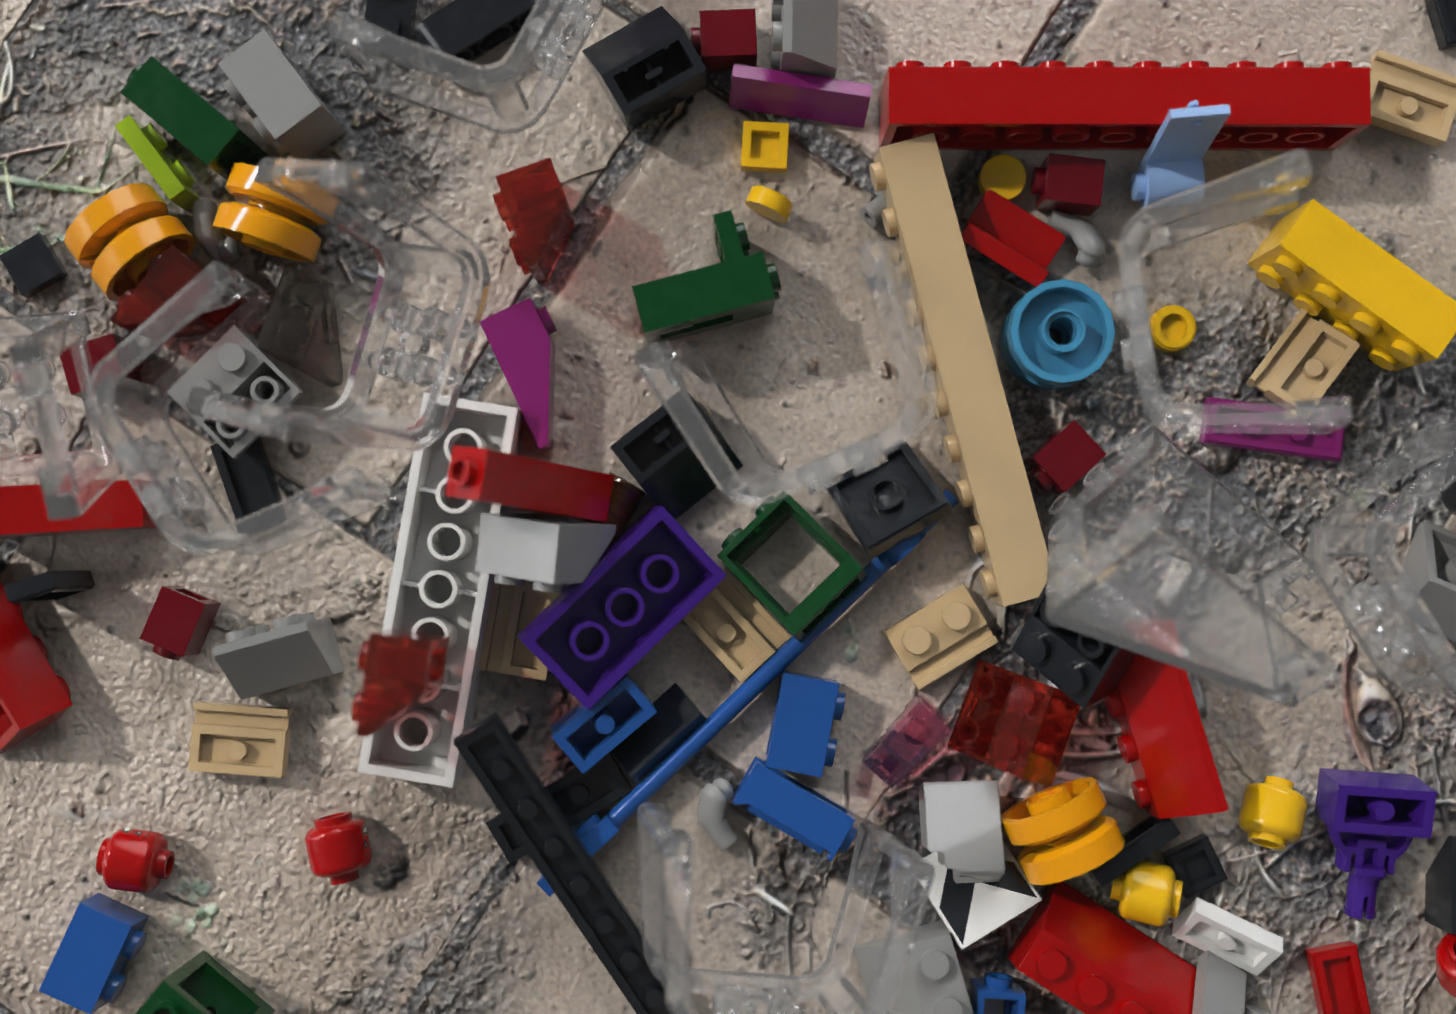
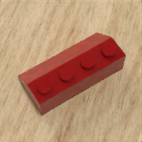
[0,582,73,754]
[1104,618,1229,819]
[1007,881,1197,1014]

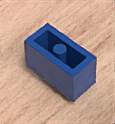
[764,670,846,778]
[551,672,657,774]
[39,893,149,1014]

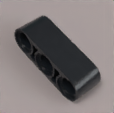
[414,0,552,75]

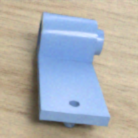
[1130,100,1231,210]

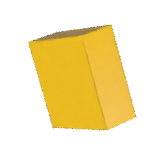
[741,121,789,173]

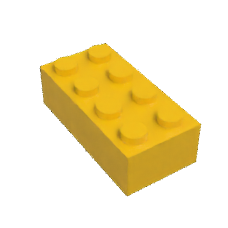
[1247,199,1456,371]

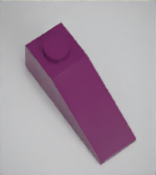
[479,298,557,452]

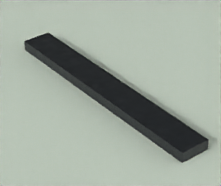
[453,712,697,1014]

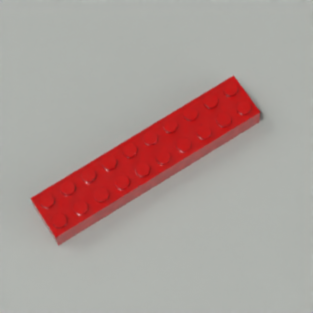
[879,60,1371,151]

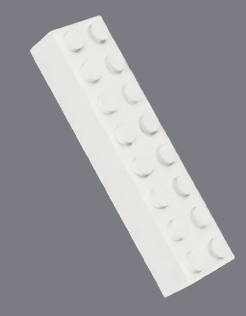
[357,392,525,788]

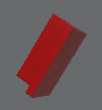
[961,189,1066,287]

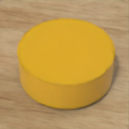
[978,155,1026,201]
[745,185,793,223]
[1146,305,1197,353]

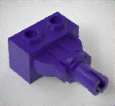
[1314,768,1437,920]

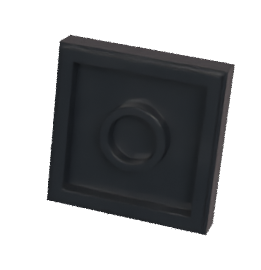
[824,439,953,559]

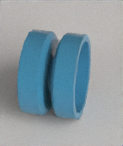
[999,279,1115,391]

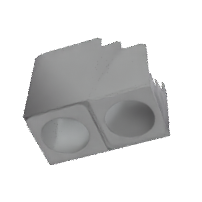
[919,780,1005,883]

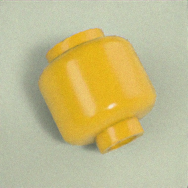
[1238,776,1308,850]
[1110,860,1183,927]

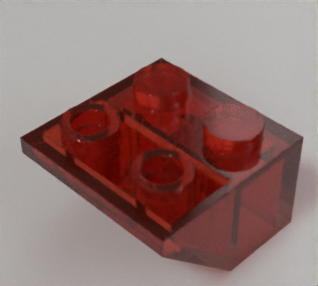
[493,157,575,285]
[109,245,246,340]
[351,629,449,737]
[947,660,1080,787]

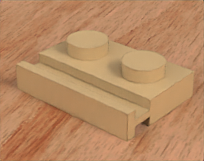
[1369,50,1456,148]
[1246,308,1361,422]
[682,568,791,683]
[479,578,563,681]
[882,584,998,690]
[188,701,293,778]

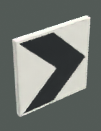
[909,842,1042,951]

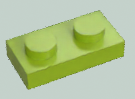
[115,115,200,211]

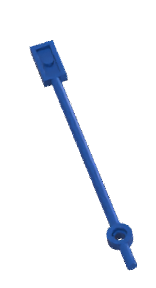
[537,489,959,897]

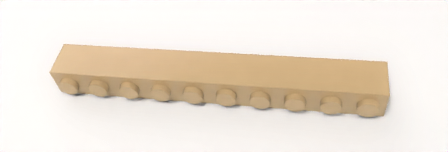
[869,133,1054,607]

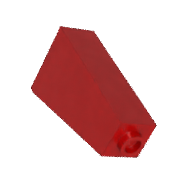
[445,445,614,522]
[0,479,165,540]

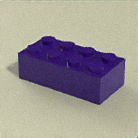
[517,506,727,710]

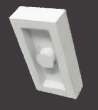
[1172,897,1283,976]

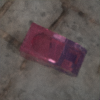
[862,694,951,788]

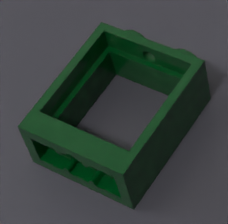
[120,56,268,180]
[717,490,868,643]
[135,950,275,1014]

